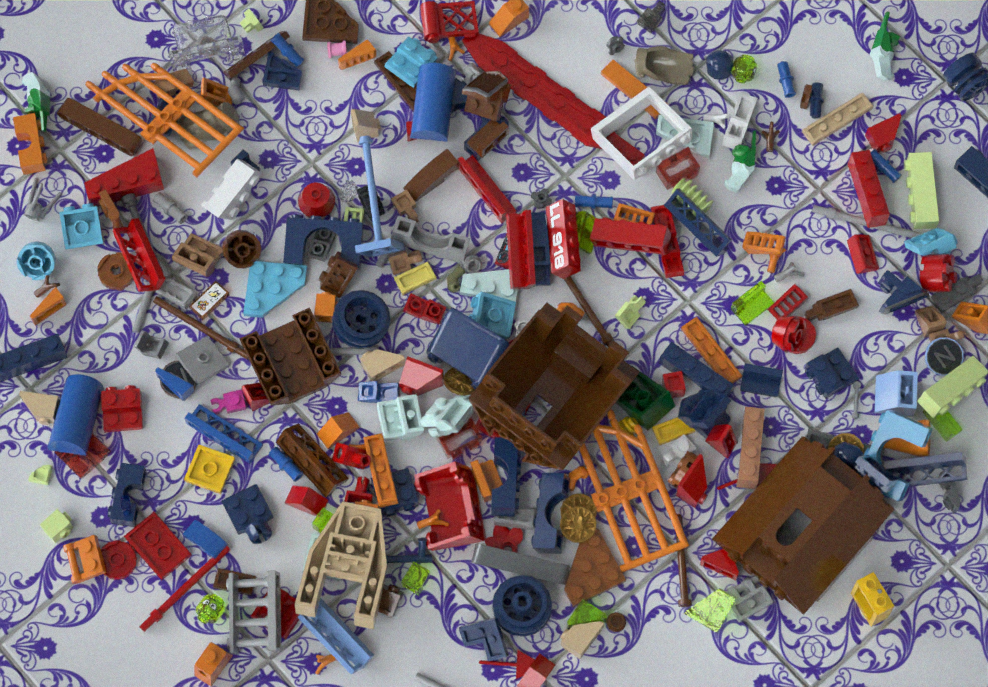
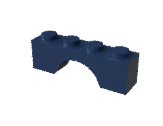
[659,341,735,397]
[491,437,522,517]
[531,473,570,554]

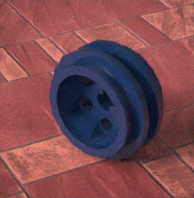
[332,290,391,349]
[492,575,552,637]

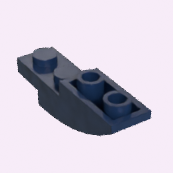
[531,212,550,287]

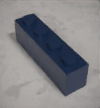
[954,146,988,198]
[0,334,68,382]

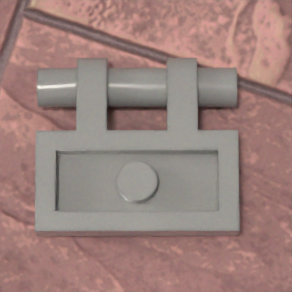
[722,575,773,623]

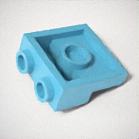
[384,36,438,88]
[59,203,104,249]
[904,227,958,256]
[469,291,516,339]

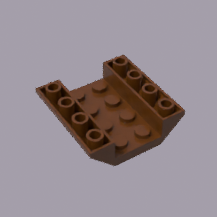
[239,307,342,406]

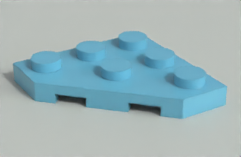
[243,261,307,318]

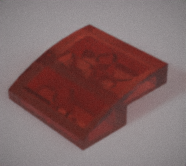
[54,432,111,479]

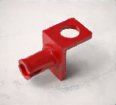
[332,442,371,469]
[344,476,373,504]

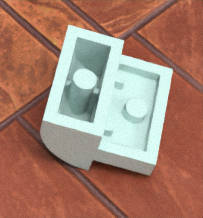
[377,394,424,441]

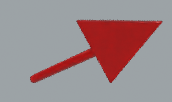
[717,463,777,490]
[479,649,535,679]

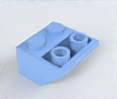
[874,370,918,416]

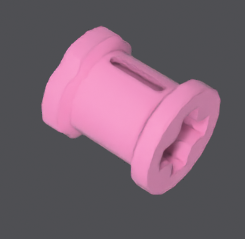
[327,40,347,58]

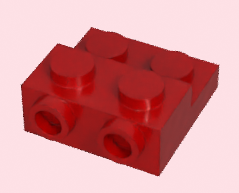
[101,385,143,433]

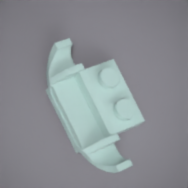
[420,395,475,437]

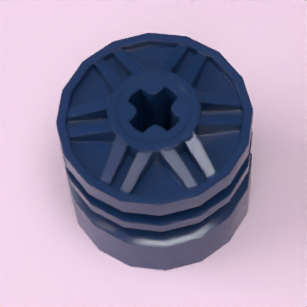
[943,52,988,101]

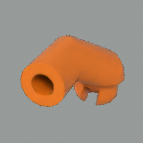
[556,302,585,317]
[568,466,589,491]

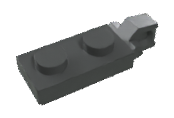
[931,274,983,313]

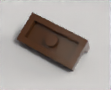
[467,120,509,158]

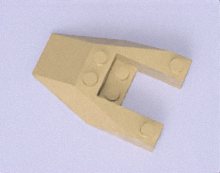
[295,501,387,629]

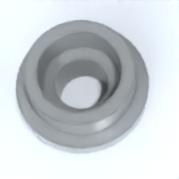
[462,255,482,273]

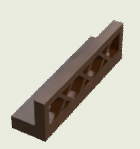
[276,423,349,497]

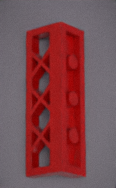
[457,155,517,224]
[506,210,536,289]
[112,218,166,292]

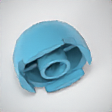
[16,241,56,280]

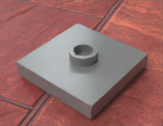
[175,336,230,385]

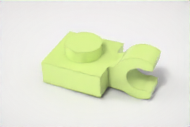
[615,295,646,329]

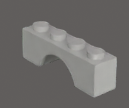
[391,216,470,264]

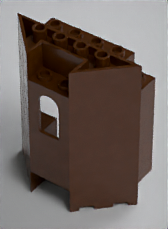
[468,302,639,470]
[712,436,894,615]

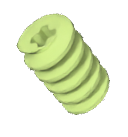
[672,178,714,216]

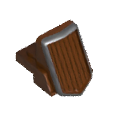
[462,71,511,121]

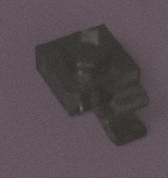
[637,1,666,34]

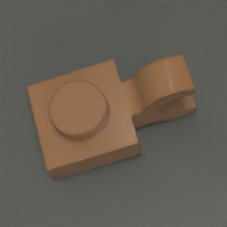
[391,190,419,222]
[387,250,423,275]
[928,329,964,342]

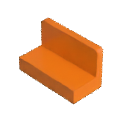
[470,460,502,503]

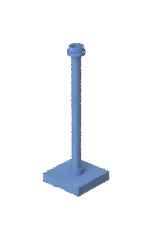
[355,136,405,257]

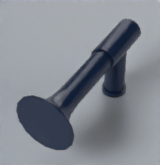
[386,537,432,563]

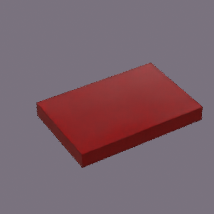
[124,511,192,581]

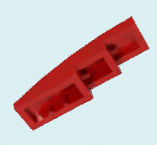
[651,205,684,278]

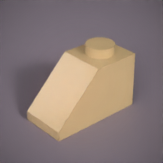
[351,109,381,142]
[360,349,405,381]
[19,391,60,425]
[560,621,604,659]

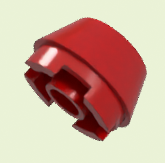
[298,182,335,218]
[771,316,806,353]

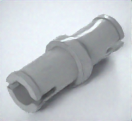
[153,192,188,224]

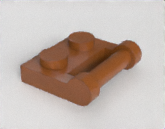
[98,189,124,229]

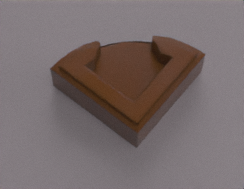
[800,84,812,110]

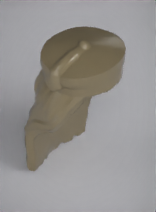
[634,46,694,85]
[178,102,239,150]

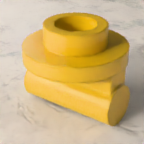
[619,416,639,436]

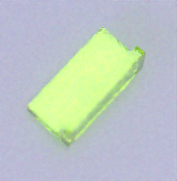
[576,210,596,254]
[731,281,774,326]
[922,409,963,442]

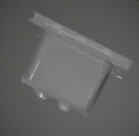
[168,15,245,72]

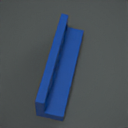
[184,404,263,464]

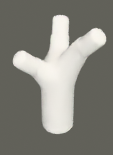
[703,113,732,129]

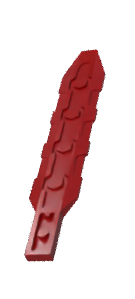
[462,33,645,166]

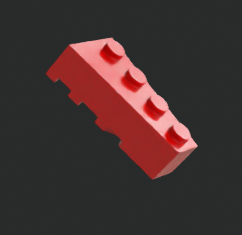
[84,148,164,206]

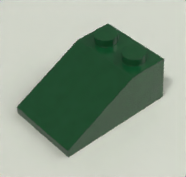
[616,366,676,431]

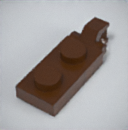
[804,289,859,321]

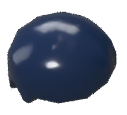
[706,50,734,80]
[834,442,863,471]

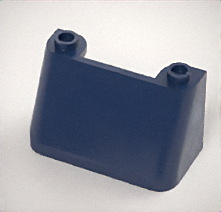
[426,307,510,389]

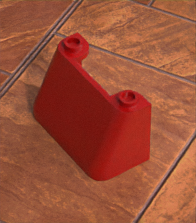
[414,461,486,551]

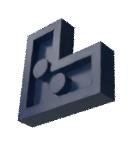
[459,617,509,661]

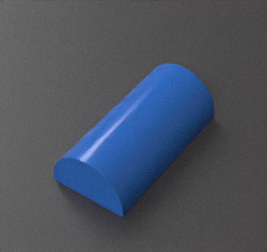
[410,63,456,142]
[47,374,104,456]

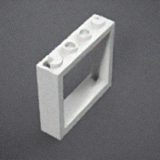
[591,87,693,181]

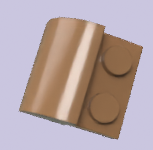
[172,233,223,277]

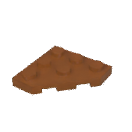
[564,529,626,608]

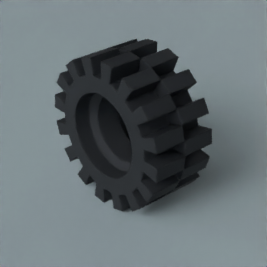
[357,185,385,220]

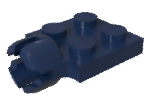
[221,484,274,544]

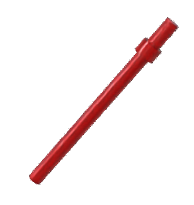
[139,546,231,632]

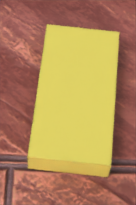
[394,261,436,295]

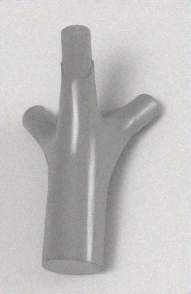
[773,262,804,282]

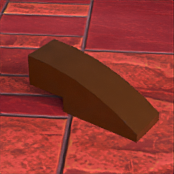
[403,149,459,202]

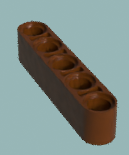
[57,98,143,156]

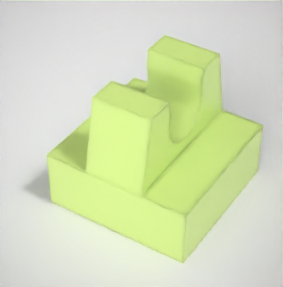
[240,9,264,33]

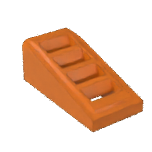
[338,39,377,70]
[613,203,655,225]
[742,231,786,255]
[30,287,66,325]

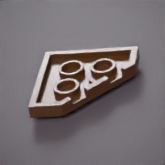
[302,0,359,44]

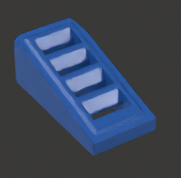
[155,367,194,401]

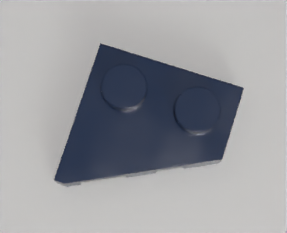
[262,51,302,91]

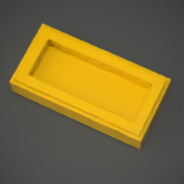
[652,417,695,446]

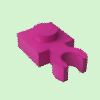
[210,389,246,414]

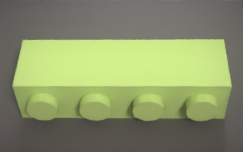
[904,152,939,229]
[917,356,988,418]

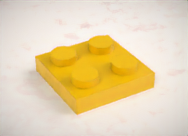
[184,445,235,494]

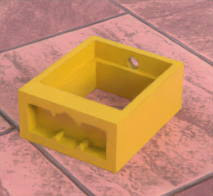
[851,572,894,627]

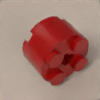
[920,254,957,292]

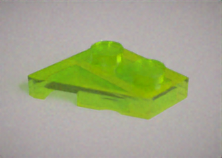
[684,588,737,633]

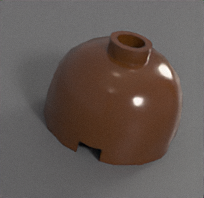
[222,230,261,269]

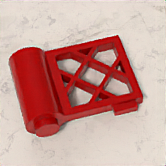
[420,1,479,43]

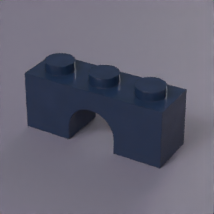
[108,463,147,527]

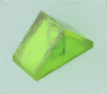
[567,599,607,630]

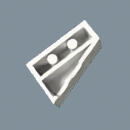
[201,159,261,220]

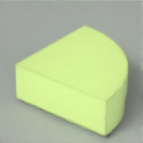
[28,465,53,485]

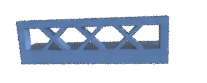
[298,598,374,675]

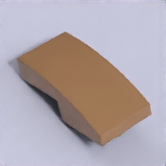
[153,69,194,99]

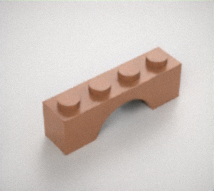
[736,406,765,489]

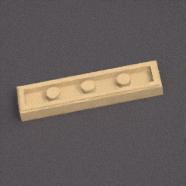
[802,92,873,146]

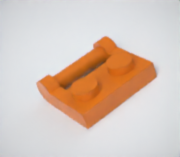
[63,535,107,584]

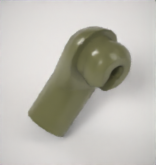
[447,266,465,293]

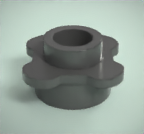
[606,36,625,55]
[531,188,552,209]

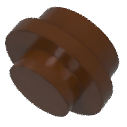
[606,612,626,632]

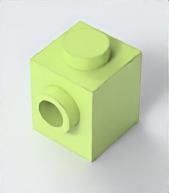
[40,509,73,544]

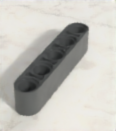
[471,543,570,585]

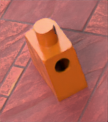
[194,642,233,686]

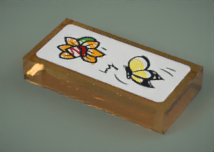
[189,281,230,321]

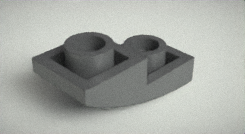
[307,230,336,262]
[938,471,960,514]

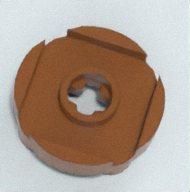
[97,252,135,291]
[667,451,697,489]

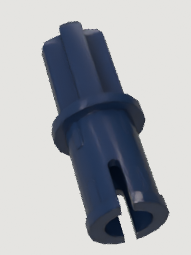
[809,82,824,119]

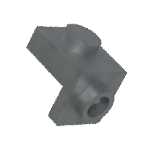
[134,330,169,359]

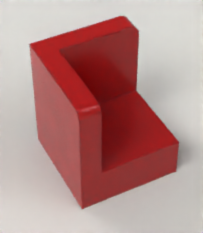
[661,371,686,399]

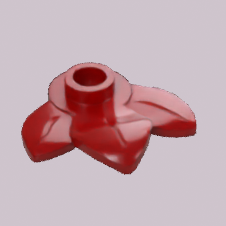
[485,525,523,553]

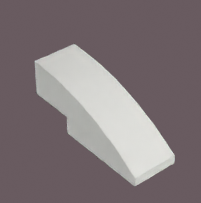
[722,93,758,149]

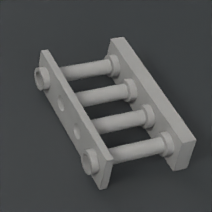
[226,570,281,655]

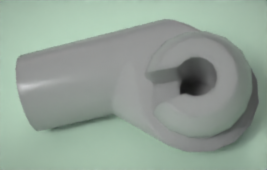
[228,77,243,104]

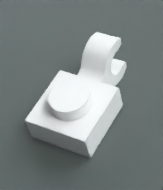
[662,435,697,466]

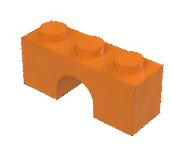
[13,113,48,175]

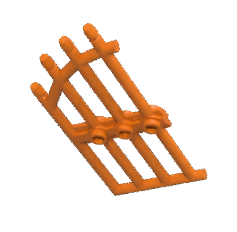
[85,62,244,178]
[579,409,690,573]

